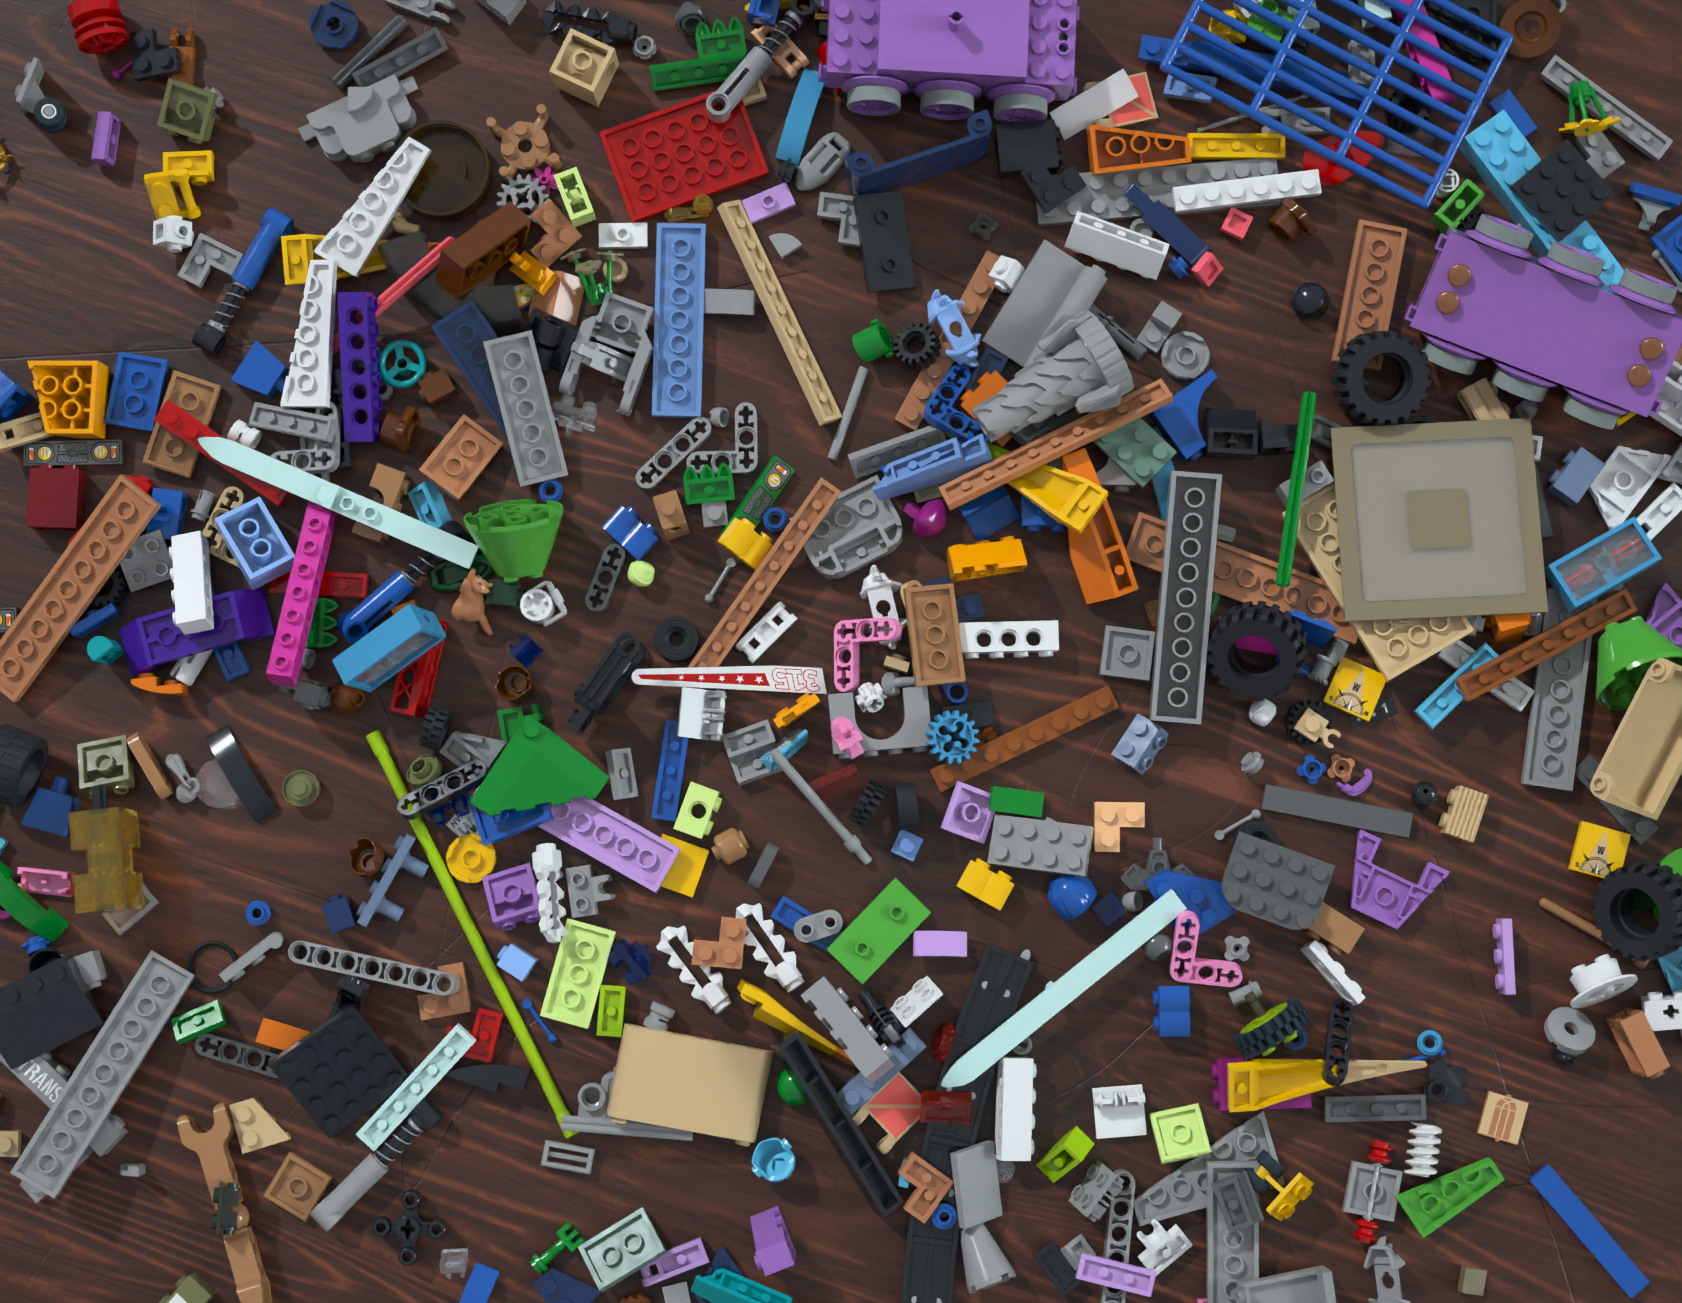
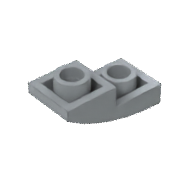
[704,289,756,316]

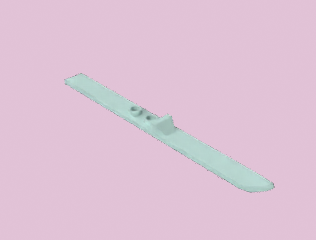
[197,437,479,569]
[941,889,1187,1088]

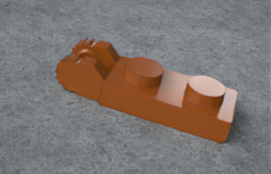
[167,28,196,85]

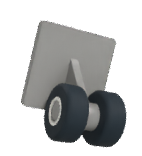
[14,57,68,133]

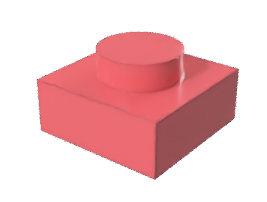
[1220,207,1253,241]
[1191,251,1224,287]

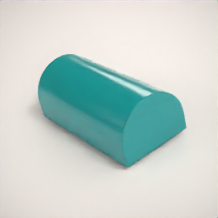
[87,636,125,665]

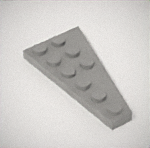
[1133,1110,1285,1226]

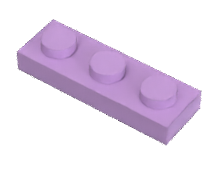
[1492,918,1516,995]
[1075,1252,1156,1297]

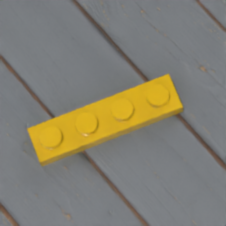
[1187,133,1285,160]

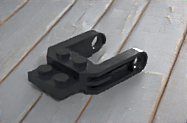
[567,632,645,736]

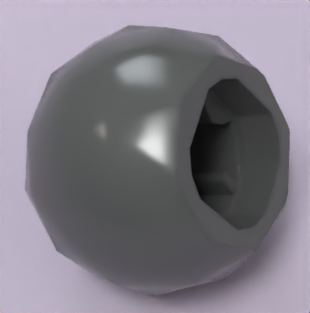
[1141,930,1173,961]

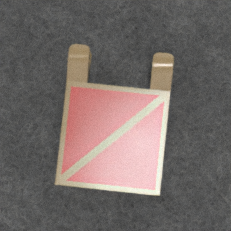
[1083,72,1158,128]
[850,1072,931,1154]

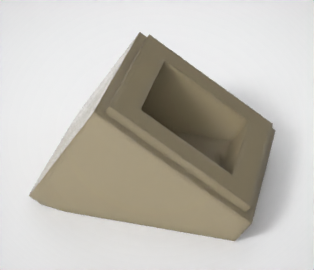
[1457,1265,1487,1296]

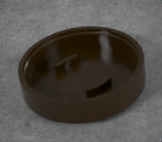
[394,120,492,221]

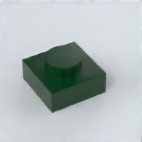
[1630,889,1657,911]

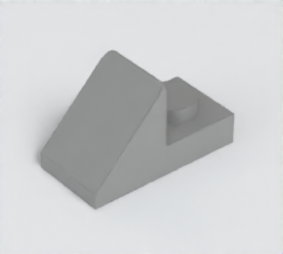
[1136,301,1182,355]

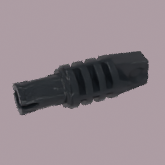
[858,989,906,1049]

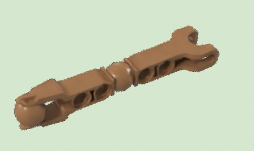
[177,1102,273,1303]

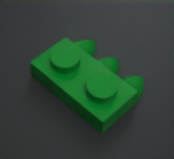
[695,16,747,58]
[683,462,736,505]
[306,598,338,648]

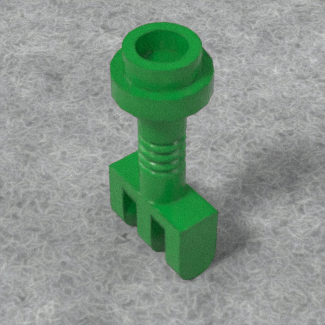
[530,1221,585,1274]

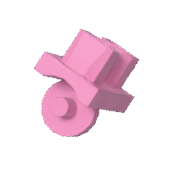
[831,716,864,759]

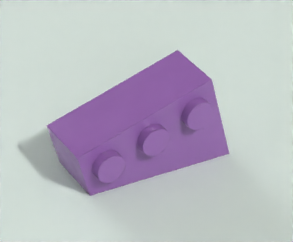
[750,1206,796,1276]

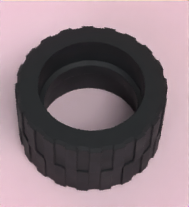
[0,724,49,808]

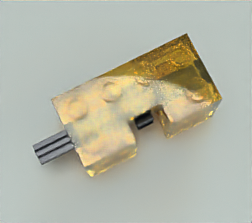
[68,785,145,916]

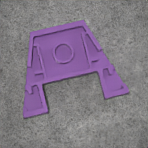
[1350,829,1450,929]

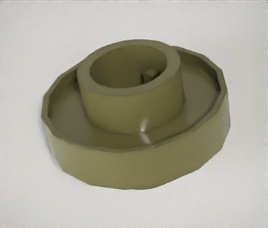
[407,754,442,789]
[282,770,321,807]

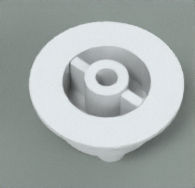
[1569,954,1638,1008]

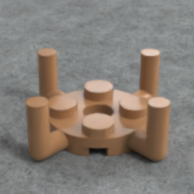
[486,104,562,183]

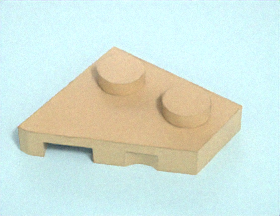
[229,1097,291,1154]

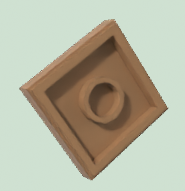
[263,1151,333,1222]

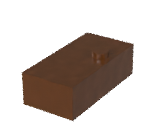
[435,202,532,299]

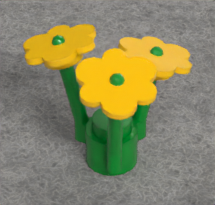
[1559,81,1622,137]

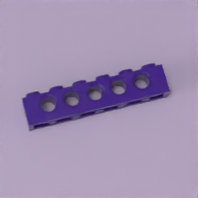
[337,292,383,442]

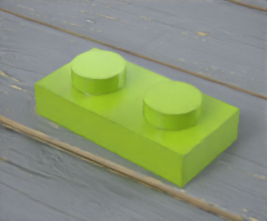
[596,984,626,1037]

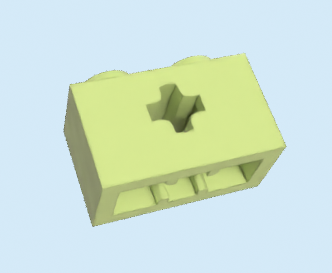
[553,167,596,227]

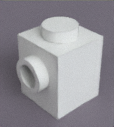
[988,255,1026,294]

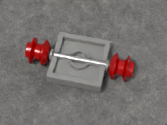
[1342,1140,1403,1243]

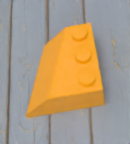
[27,361,110,439]

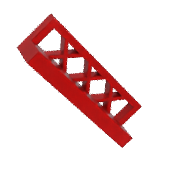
[389,619,449,719]

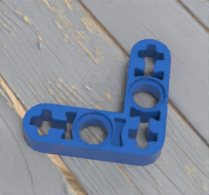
[923,364,988,443]

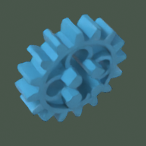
[925,710,980,765]

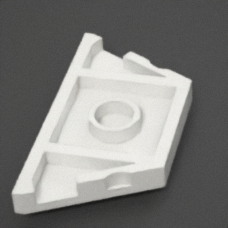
[1588,446,1672,530]

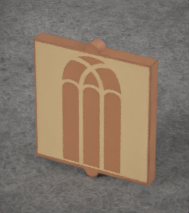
[1476,1091,1529,1145]

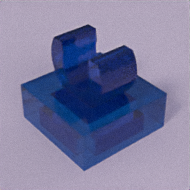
[509,634,543,668]

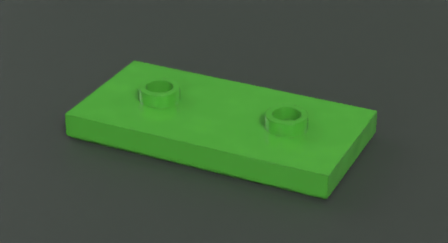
[826,878,931,985]

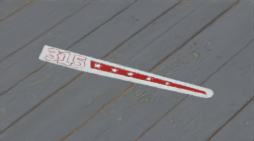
[632,666,827,694]

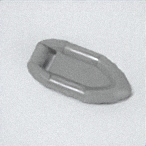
[796,132,851,191]

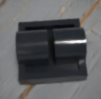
[525,307,579,373]

